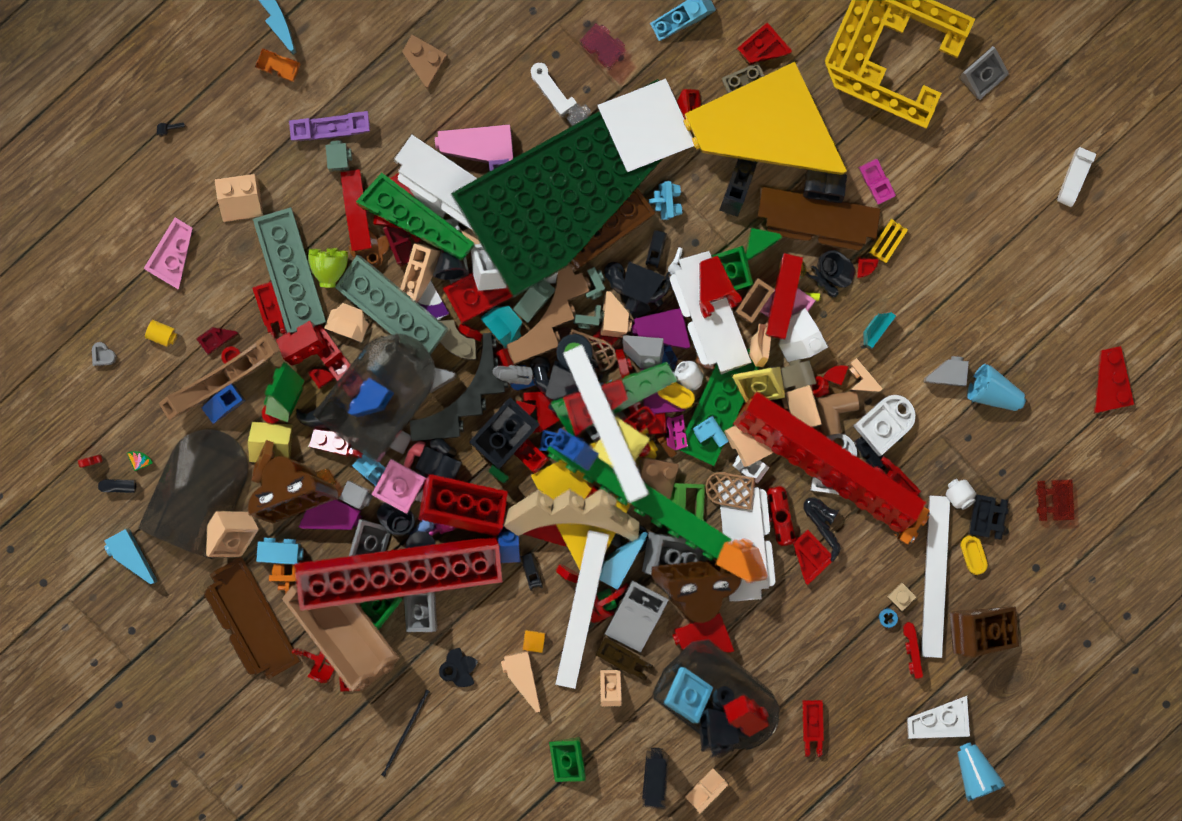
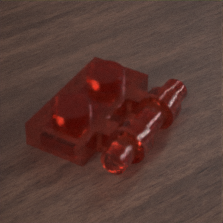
[1036,479,1074,521]

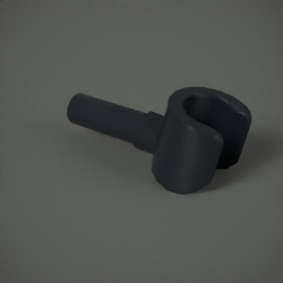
[157,122,185,136]

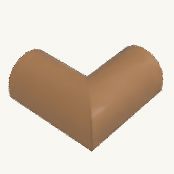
[816,391,859,436]

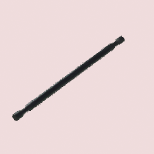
[381,690,430,777]

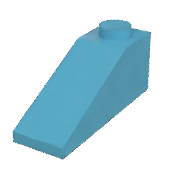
[104,529,158,584]
[599,532,647,590]

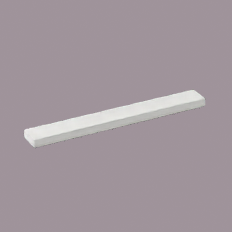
[563,345,648,503]
[921,496,950,658]
[556,530,609,689]

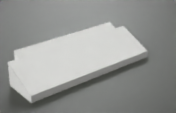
[394,135,477,230]
[670,251,751,374]
[718,479,775,601]

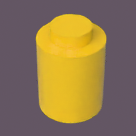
[145,320,178,347]

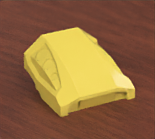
[594,416,650,467]

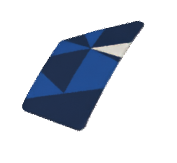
[662,345,677,372]

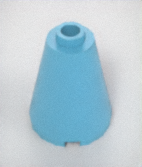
[967,364,1026,411]
[957,742,1005,802]

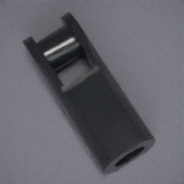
[645,230,667,268]
[98,479,137,493]
[520,553,543,591]

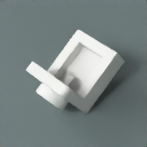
[733,455,769,484]

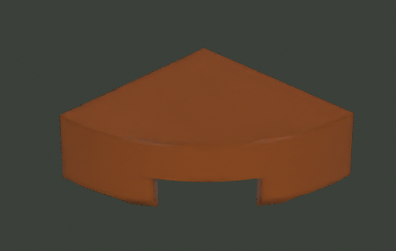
[655,434,677,458]

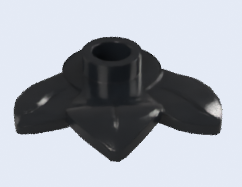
[439,648,478,687]

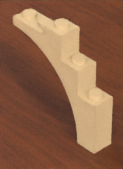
[504,489,639,542]

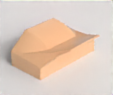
[324,303,369,343]
[749,323,771,368]

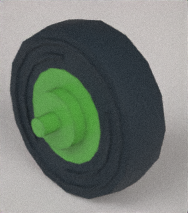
[556,334,593,369]

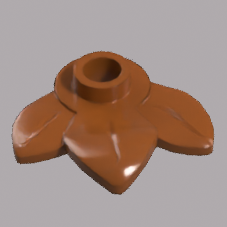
[349,231,389,268]

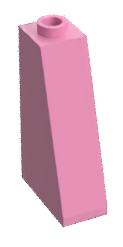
[435,125,513,163]

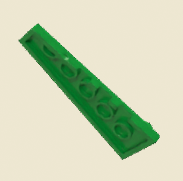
[356,172,475,260]
[551,362,677,436]

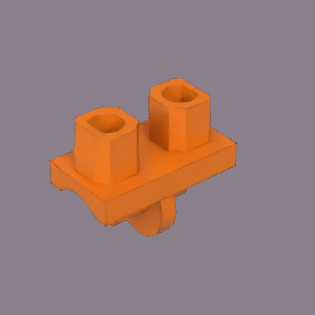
[269,564,296,594]

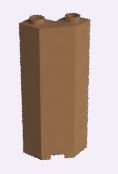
[282,585,399,692]

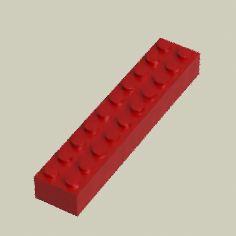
[733,392,927,533]
[294,536,502,611]

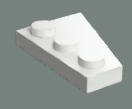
[907,696,970,739]

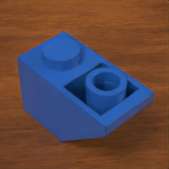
[348,378,394,417]
[202,384,246,424]
[550,428,599,470]
[498,517,520,563]

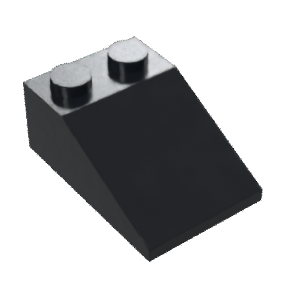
[469,397,540,469]

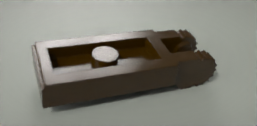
[595,637,653,681]

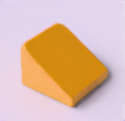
[523,630,545,653]

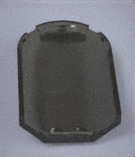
[313,334,435,463]
[138,429,249,559]
[652,639,779,751]

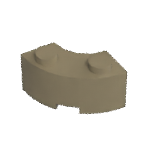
[440,320,477,360]
[767,359,816,393]

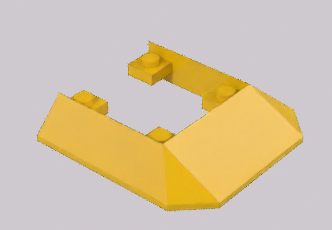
[824,0,975,129]

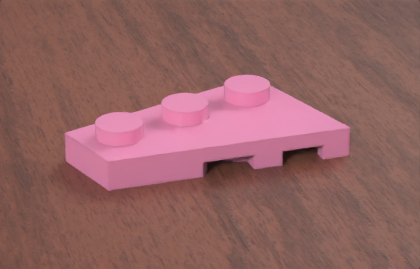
[144,218,193,290]

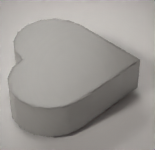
[92,342,117,366]

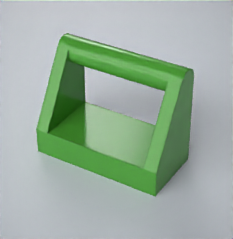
[670,483,705,521]

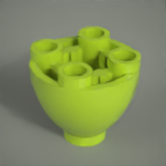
[308,248,348,288]

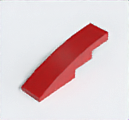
[340,169,372,251]
[765,253,803,340]
[318,324,363,400]

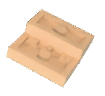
[724,425,774,467]

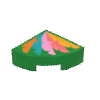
[127,451,154,471]

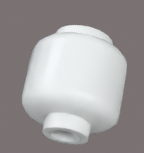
[674,361,704,391]
[946,479,976,510]

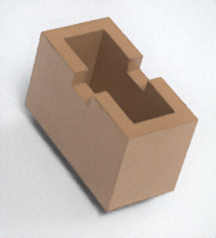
[734,278,775,324]

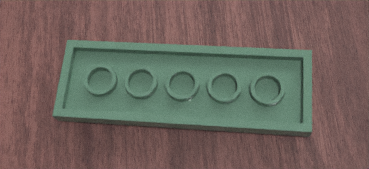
[253,207,326,333]
[335,255,449,361]

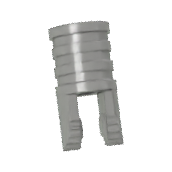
[492,365,533,385]

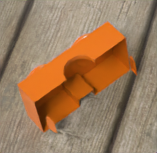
[255,48,301,83]
[893,507,930,544]

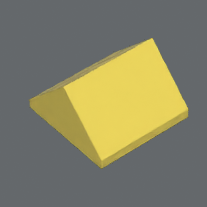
[733,367,785,402]
[248,422,293,462]

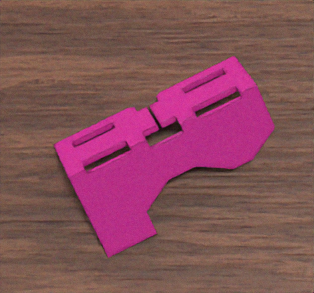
[666,415,688,450]

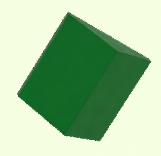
[745,228,782,262]
[712,246,753,291]
[359,596,404,630]
[549,737,586,782]

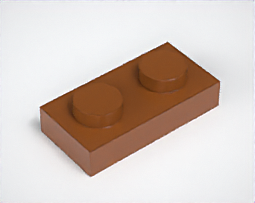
[251,440,275,483]

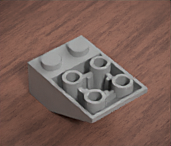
[605,580,669,653]

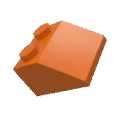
[716,538,768,582]

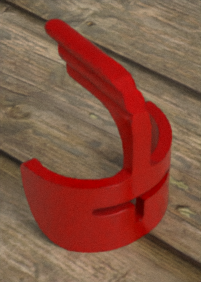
[590,583,629,623]
[292,647,334,683]

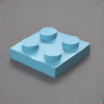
[664,667,713,723]

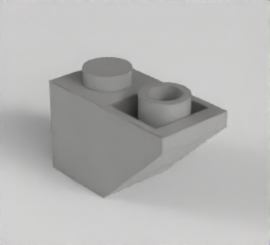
[340,481,373,509]

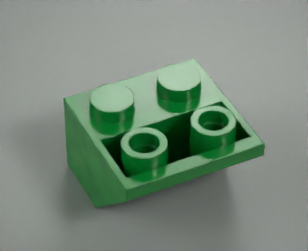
[264,362,304,422]

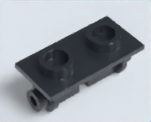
[854,436,886,470]

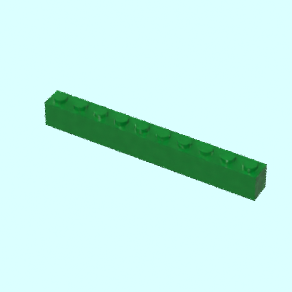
[547,446,731,560]

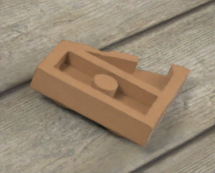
[402,35,447,88]
[638,457,679,499]

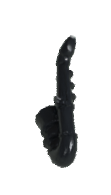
[803,497,841,562]

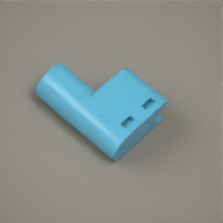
[693,416,729,447]

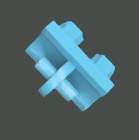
[649,181,682,220]
[352,451,386,486]

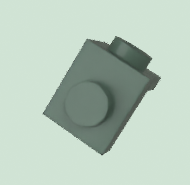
[586,267,605,300]
[573,305,604,329]

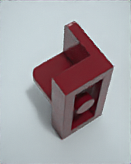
[383,226,413,267]

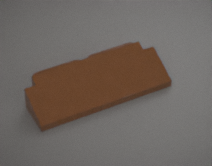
[756,187,880,251]
[204,556,300,680]

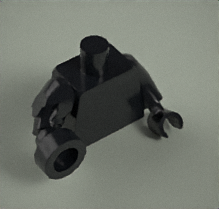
[604,261,672,313]
[530,356,603,412]
[699,686,746,758]

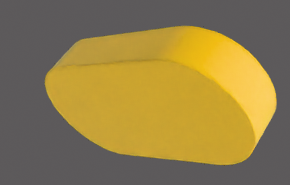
[657,382,695,409]
[960,535,988,575]

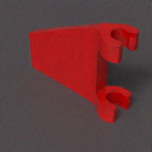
[699,256,742,318]
[522,392,560,433]

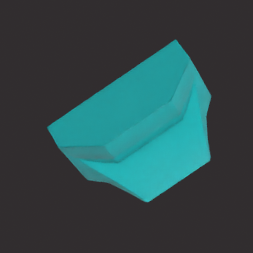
[480,305,523,348]
[863,312,896,349]

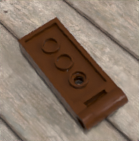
[571,188,655,270]

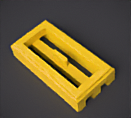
[869,219,908,264]

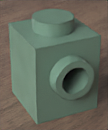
[326,141,352,172]

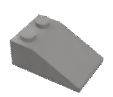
[642,532,710,575]

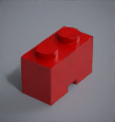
[276,321,326,366]
[724,695,770,737]

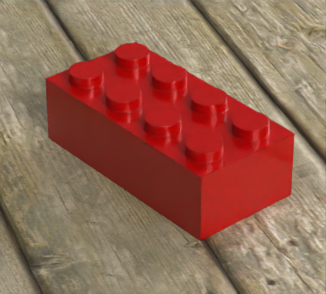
[418,474,508,536]

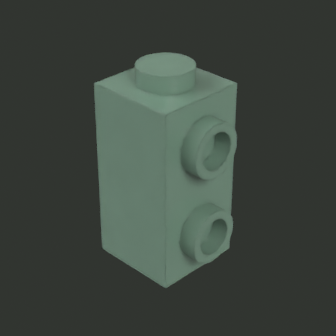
[513,280,556,323]

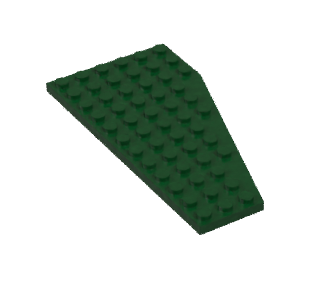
[451,79,664,297]

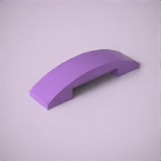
[289,111,370,141]

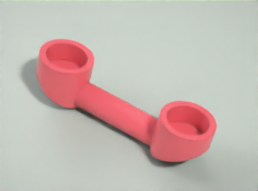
[403,440,426,469]

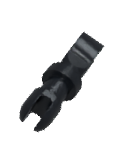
[805,266,839,297]

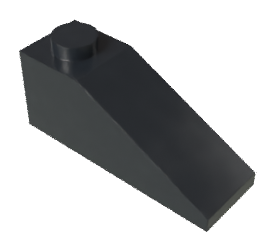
[719,159,758,217]

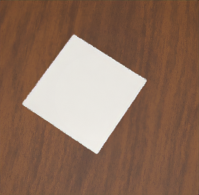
[598,79,694,172]

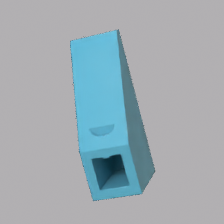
[650,0,716,41]

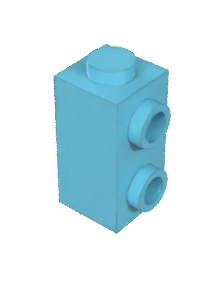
[256,538,304,564]

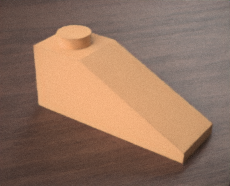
[400,244,440,303]
[501,651,541,712]

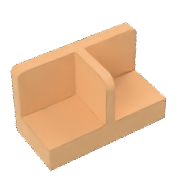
[685,768,728,813]

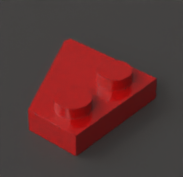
[737,22,792,64]
[793,529,831,585]

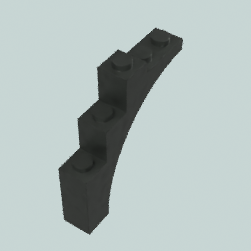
[410,333,508,441]

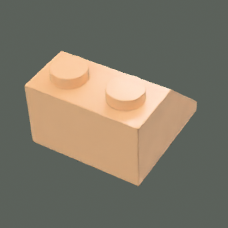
[215,174,263,222]
[781,385,821,427]
[206,511,259,557]

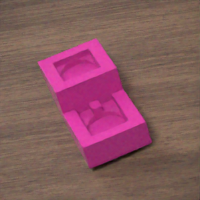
[858,159,896,204]

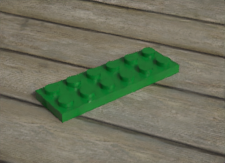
[679,348,759,466]

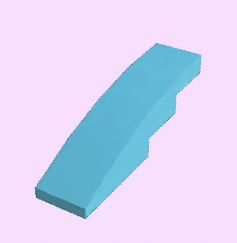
[259,0,296,55]

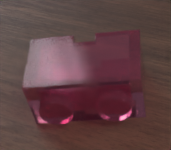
[580,23,626,71]

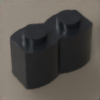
[803,170,847,203]
[415,446,463,480]

